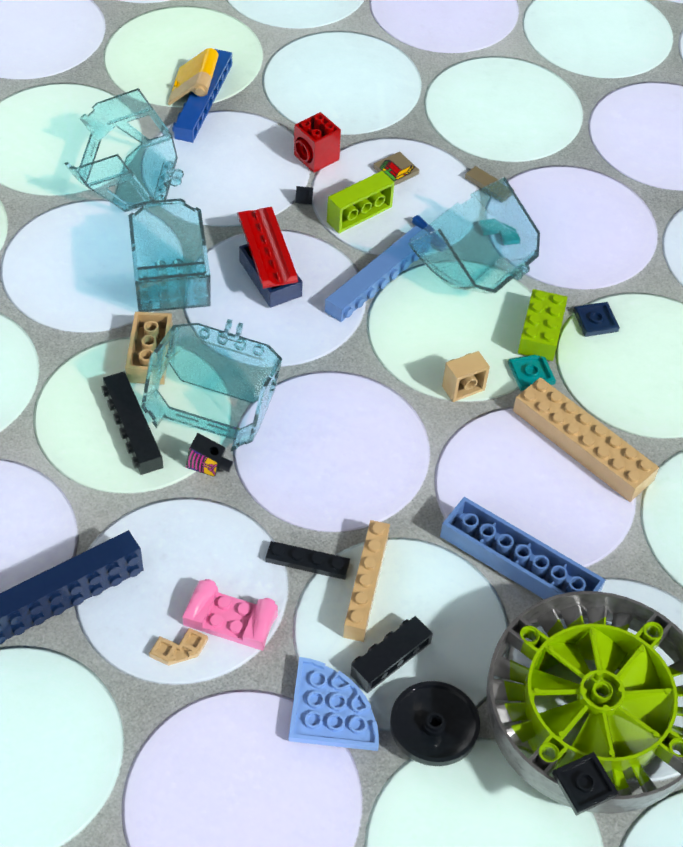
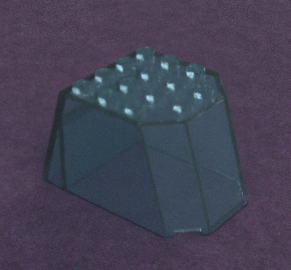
[128,198,211,312]

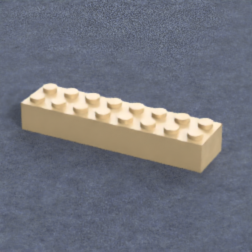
[513,377,659,502]

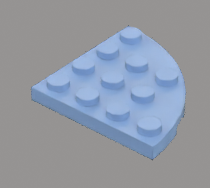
[289,657,379,751]

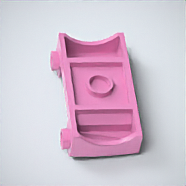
[182,579,278,651]

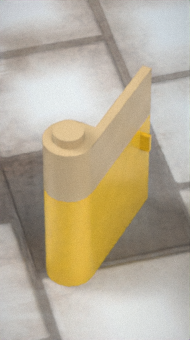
[168,48,219,105]

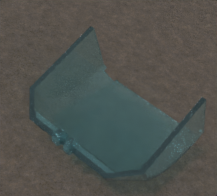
[408,177,540,294]

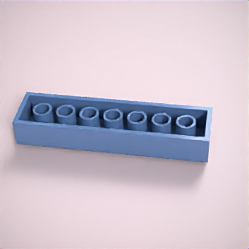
[440,497,606,599]

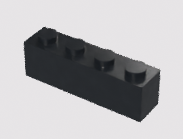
[350,616,433,693]

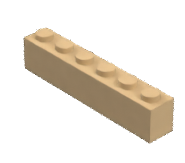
[343,520,390,642]

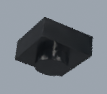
[295,186,313,205]

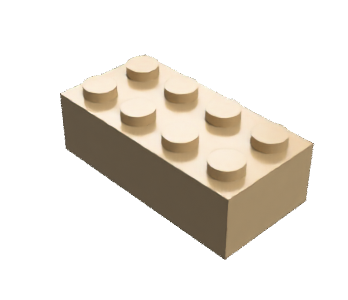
[125,311,173,385]

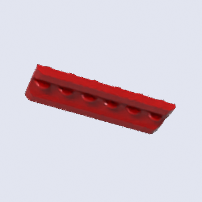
[237,206,298,289]

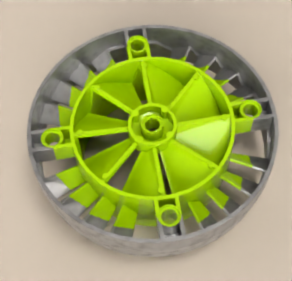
[486,591,683,814]

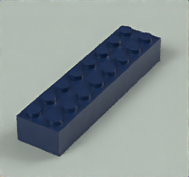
[0,530,144,645]

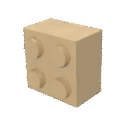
[442,351,490,402]

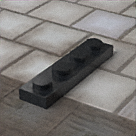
[265,541,350,580]

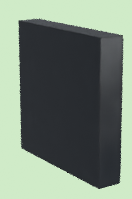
[552,752,619,816]

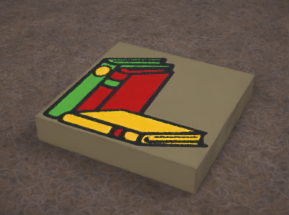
[374,151,419,186]

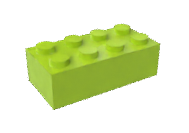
[327,171,395,233]
[518,289,568,361]

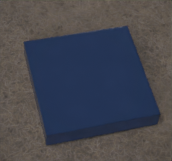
[573,302,620,337]

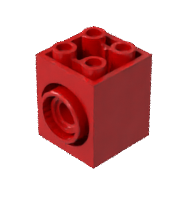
[294,112,341,173]

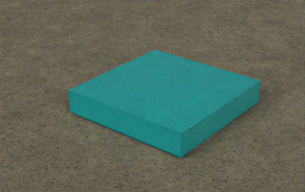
[508,355,556,391]

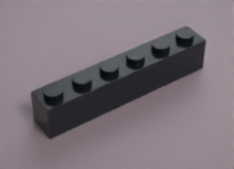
[101,371,163,475]

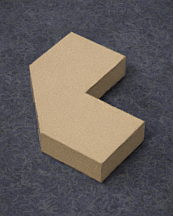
[149,628,208,666]

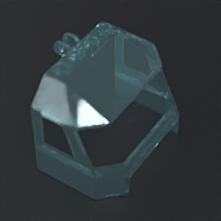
[64,88,184,212]
[141,319,282,452]

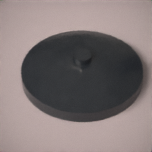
[390,681,480,766]

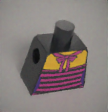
[186,433,233,476]

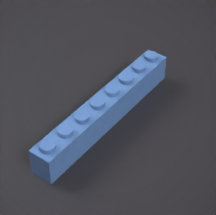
[325,226,432,322]

